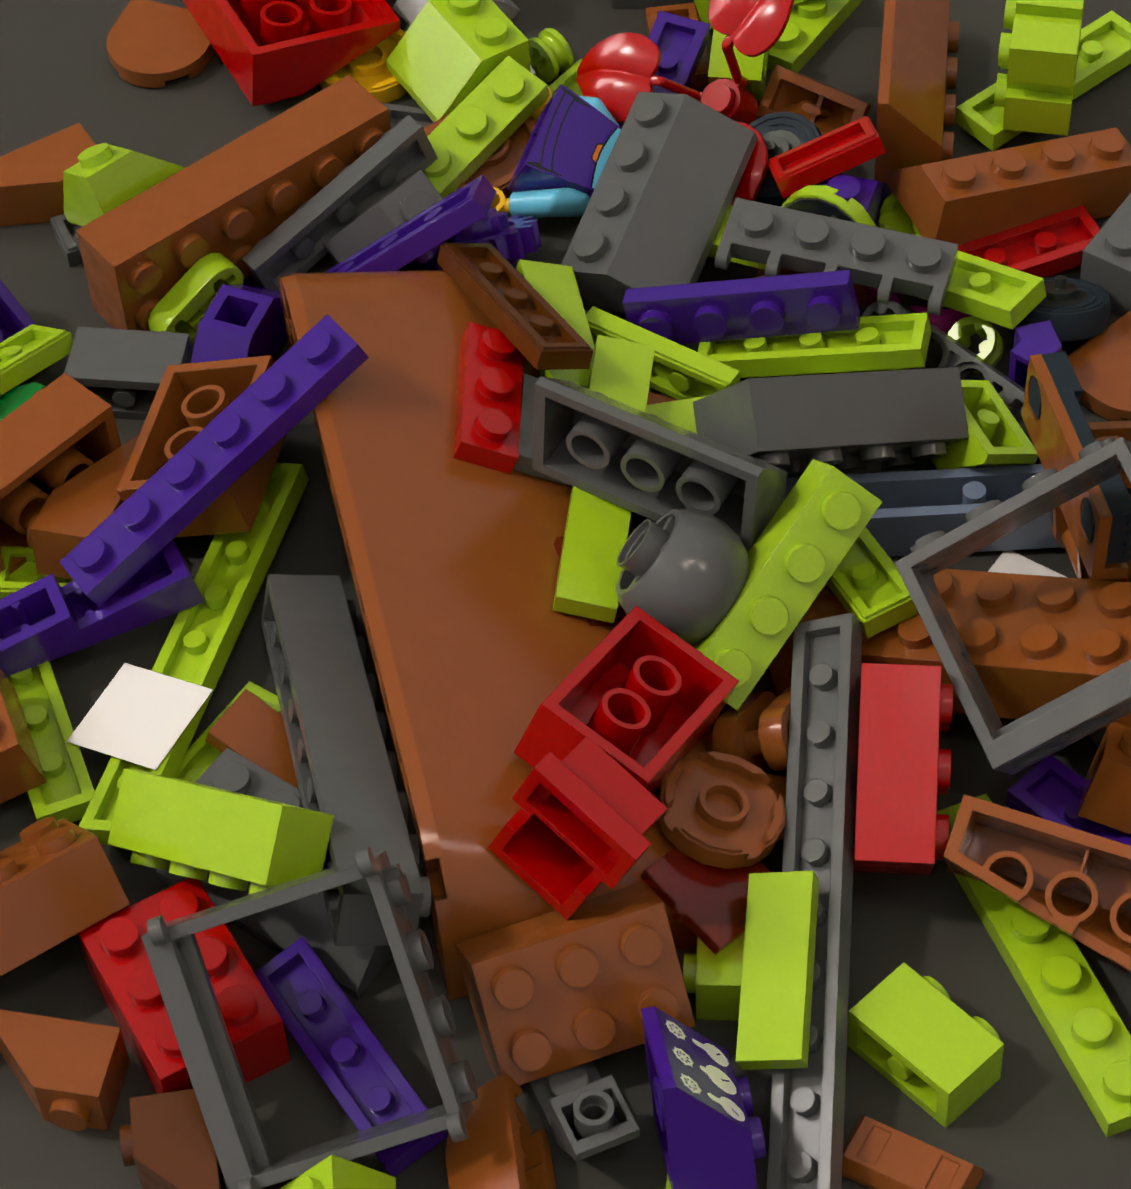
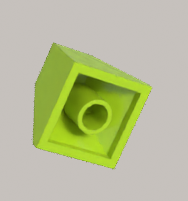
[63,143,186,227]

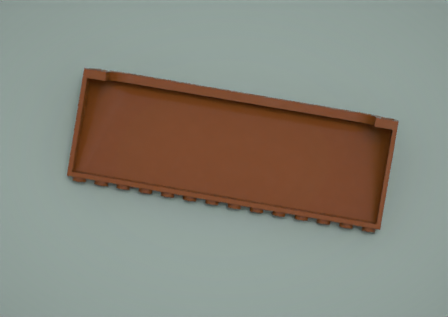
[279,270,756,1000]

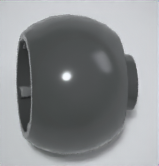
[616,508,750,645]

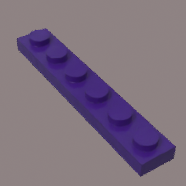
[59,314,369,607]

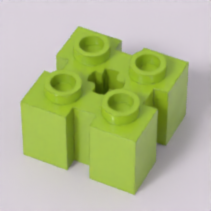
[994,0,1085,136]

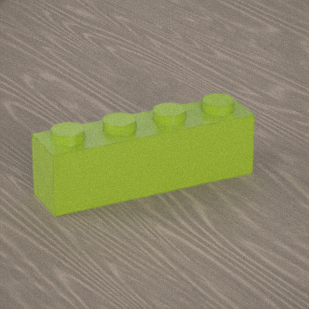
[691,459,883,711]
[107,768,334,894]

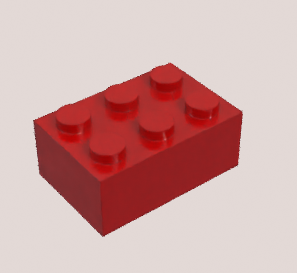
[514,606,739,794]
[853,663,953,875]
[78,878,291,1094]

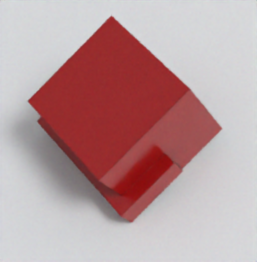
[488,735,667,920]

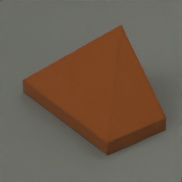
[757,65,871,135]

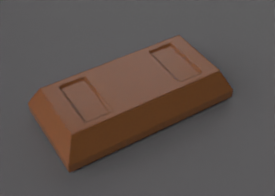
[842,1114,985,1189]

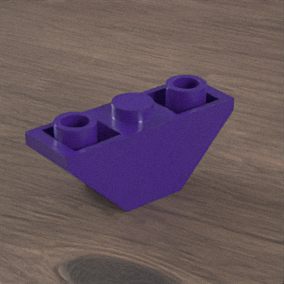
[191,285,286,363]

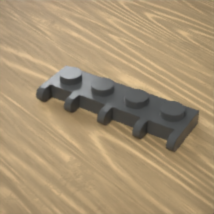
[715,198,958,316]

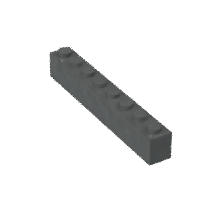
[261,574,431,946]

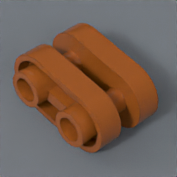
[707,687,791,771]

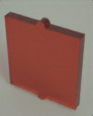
[640,847,771,955]

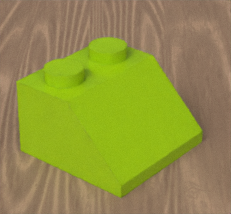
[386,0,531,122]

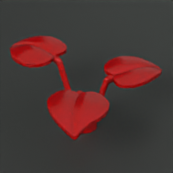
[576,0,794,206]

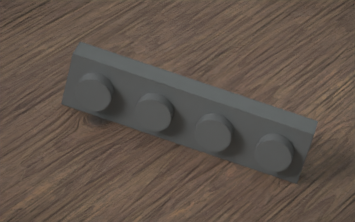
[242,115,438,292]

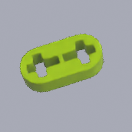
[148,252,244,345]

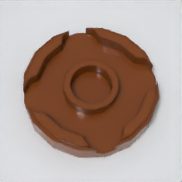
[656,751,786,869]

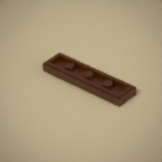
[437,243,594,370]

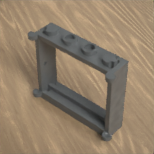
[895,437,1131,775]
[141,847,478,1189]

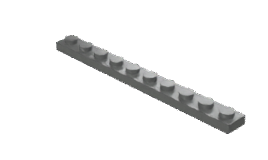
[767,613,863,1189]

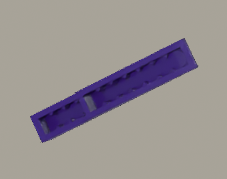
[0,539,205,677]

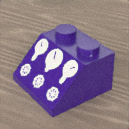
[641,1006,766,1189]

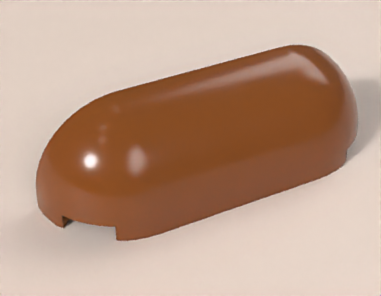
[446,1074,556,1189]

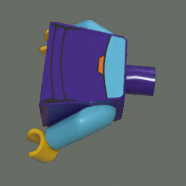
[490,84,622,218]

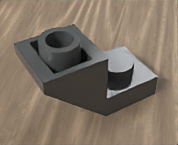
[526,1061,640,1162]

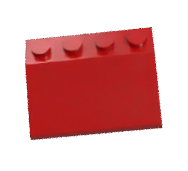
[182,0,400,107]

